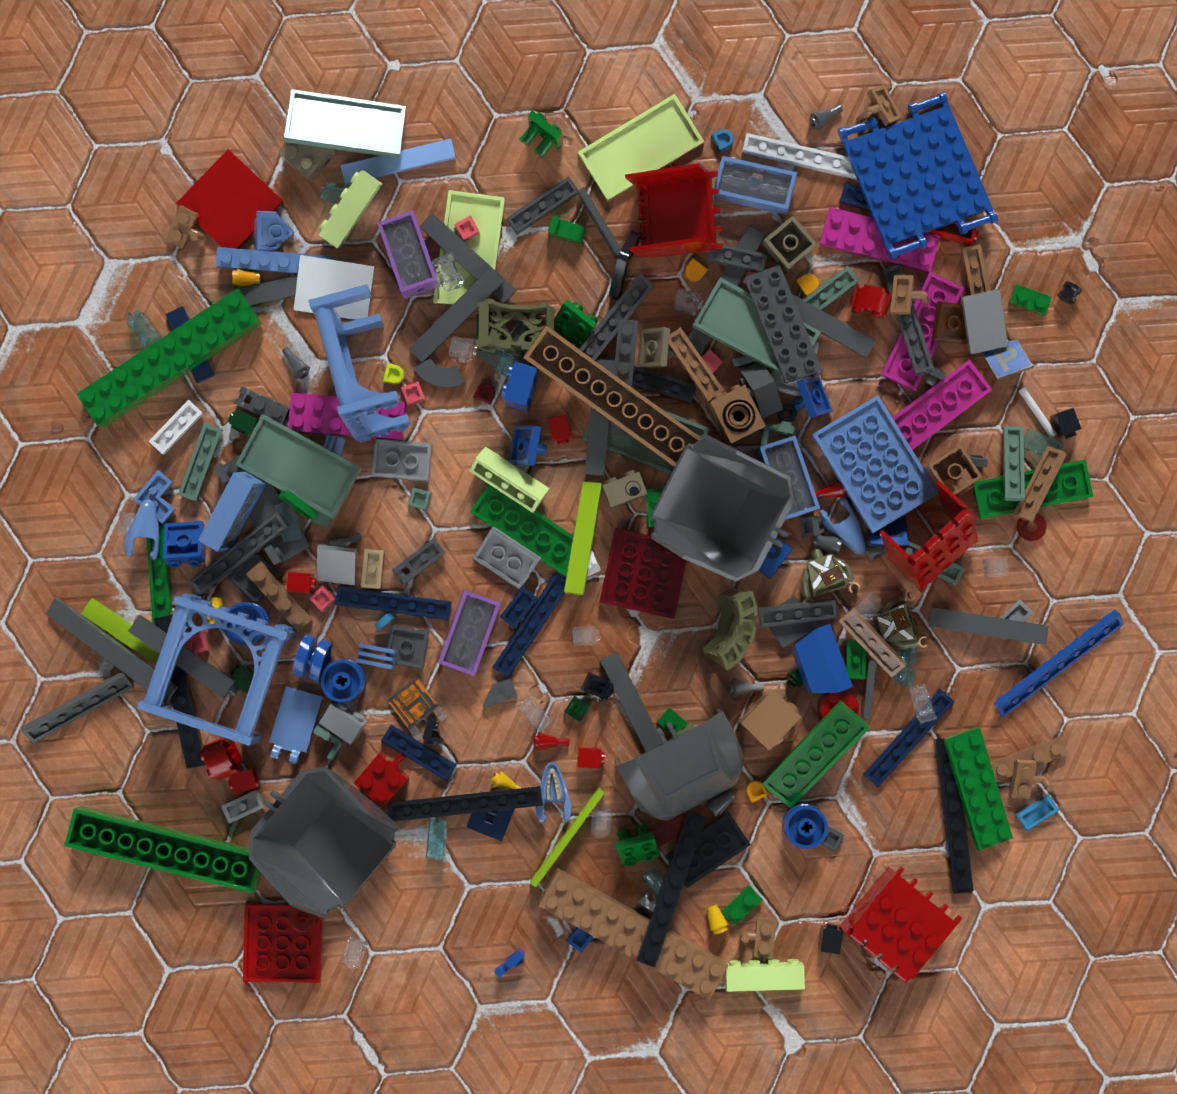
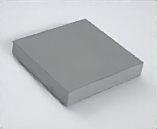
[316,545,357,585]

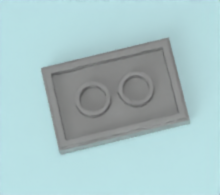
[961,289,1008,354]
[371,438,433,482]
[473,526,541,590]

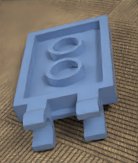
[269,686,323,764]

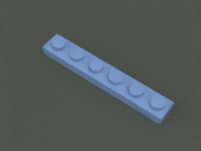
[216,247,333,274]

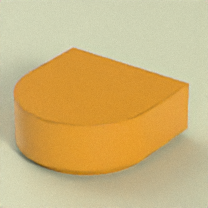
[685,259,708,282]
[795,274,819,297]
[746,780,769,803]

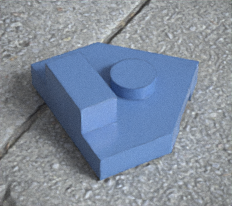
[254,211,295,251]

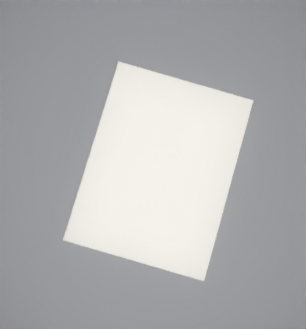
[294,255,374,320]

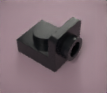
[422,715,443,746]

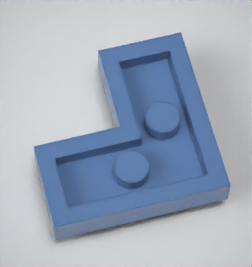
[133,470,177,524]

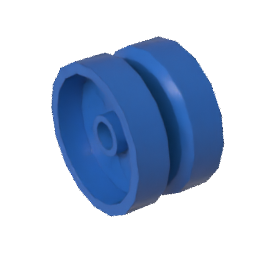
[223,602,271,645]
[293,634,333,682]
[321,659,367,702]
[782,803,828,849]

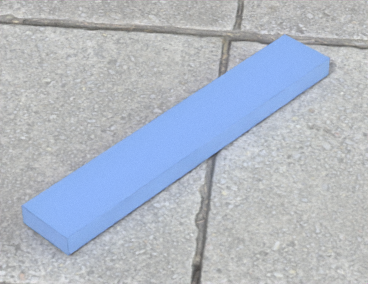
[340,139,456,185]

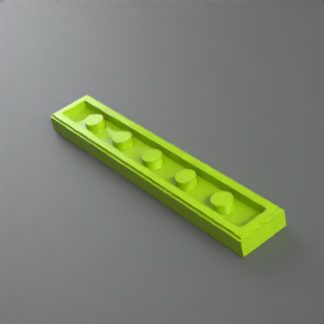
[564,481,603,595]
[81,598,160,665]
[530,787,605,887]

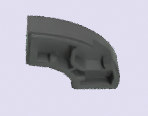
[414,359,466,388]

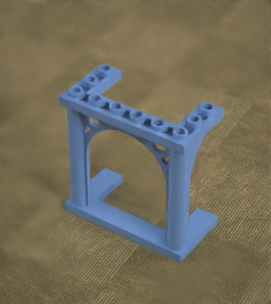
[308,284,411,442]
[137,593,298,746]

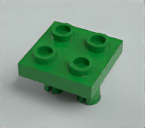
[519,110,563,158]
[554,300,598,349]
[615,823,659,867]

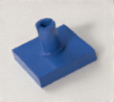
[792,376,833,418]
[509,426,547,466]

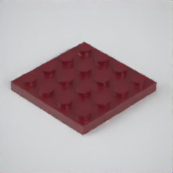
[599,528,687,619]

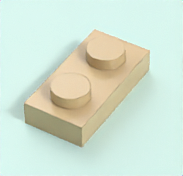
[361,549,385,589]

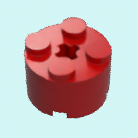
[849,283,892,319]
[817,691,859,720]
[199,737,243,780]

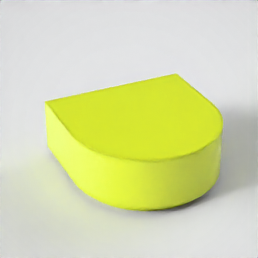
[383,363,405,385]

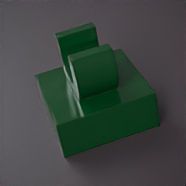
[564,695,590,722]

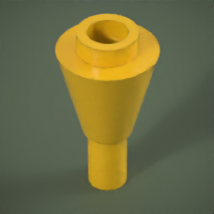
[491,771,521,790]

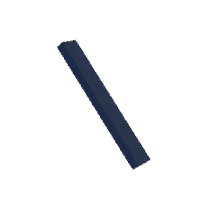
[492,572,566,678]
[335,586,452,621]
[863,689,955,787]

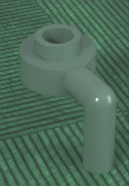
[759,421,795,446]
[313,725,343,761]

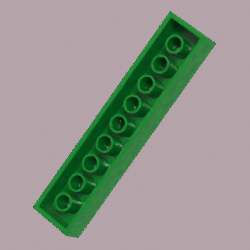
[76,288,263,428]
[64,806,262,893]

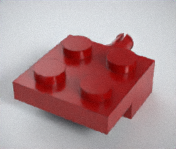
[353,753,409,808]

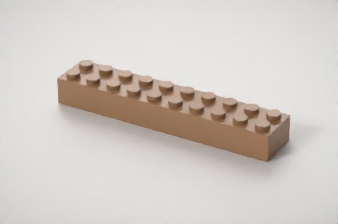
[523,326,701,467]
[538,868,728,1000]

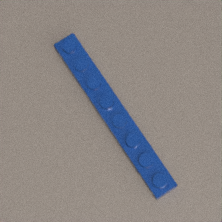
[994,609,1124,717]

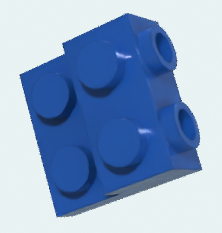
[163,521,206,568]

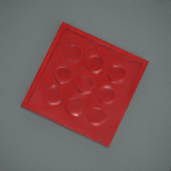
[176,149,284,249]
[243,903,323,983]

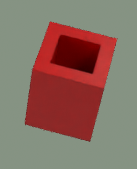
[548,414,572,445]
[286,572,317,593]
[577,747,605,769]
[228,767,261,794]

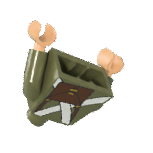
[801,549,860,602]
[871,590,927,650]

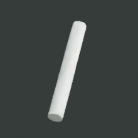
[1018,387,1057,438]

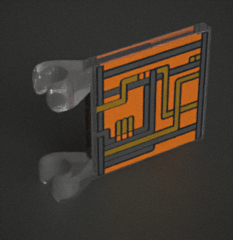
[386,676,448,740]

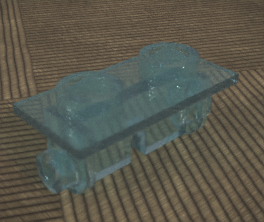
[320,182,351,203]
[127,310,161,347]
[895,648,918,687]
[426,819,448,860]

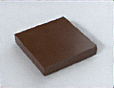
[932,301,967,344]

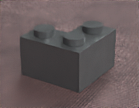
[739,362,783,419]

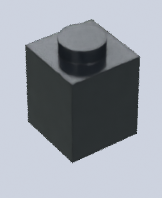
[1050,407,1082,439]
[818,923,843,954]

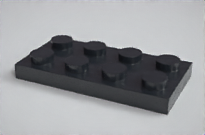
[665,812,751,888]

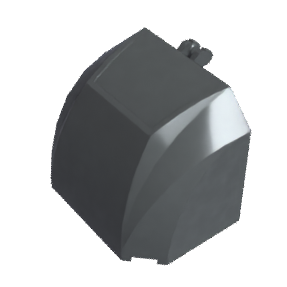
[651,434,795,581]
[615,707,745,821]
[249,767,399,918]

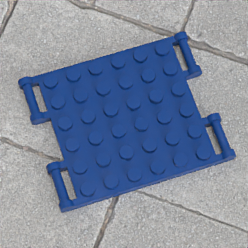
[838,92,998,260]

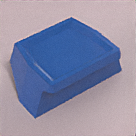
[791,624,853,693]

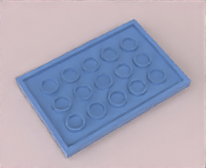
[812,395,938,533]

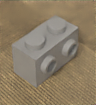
[319,701,368,745]

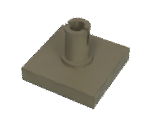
[637,327,675,369]

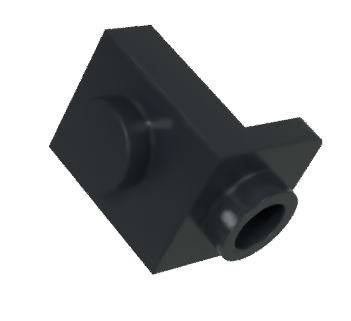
[581,672,614,701]

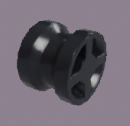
[1057,281,1082,305]

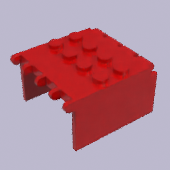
[625,163,723,259]
[880,480,979,592]
[840,866,962,983]

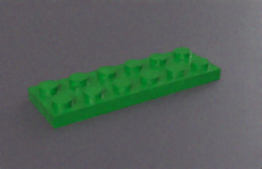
[973,459,1094,520]
[470,484,574,576]
[762,700,870,808]
[943,727,1013,851]

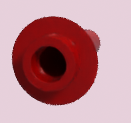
[815,479,847,498]
[533,732,570,751]

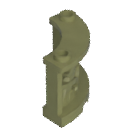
[475,299,555,356]
[702,588,758,671]

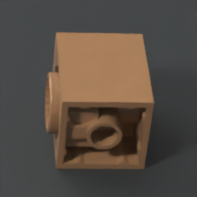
[708,384,766,446]
[923,445,982,501]
[738,688,801,751]

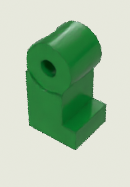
[548,215,586,244]

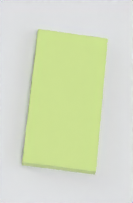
[578,94,704,202]
[433,190,505,309]

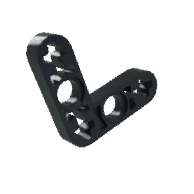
[609,231,641,300]

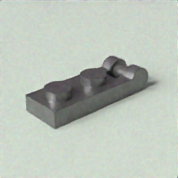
[233,386,290,425]
[391,538,446,586]

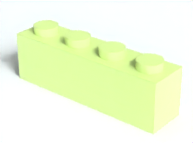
[319,170,382,249]
[469,447,550,513]
[725,959,805,991]

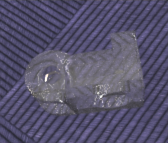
[431,252,463,292]
[910,683,937,724]
[517,695,553,733]

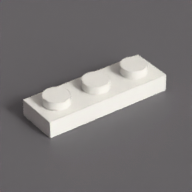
[149,400,204,455]

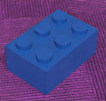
[501,361,539,413]

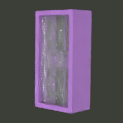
[377,211,440,299]
[437,589,501,676]

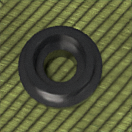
[777,404,797,423]

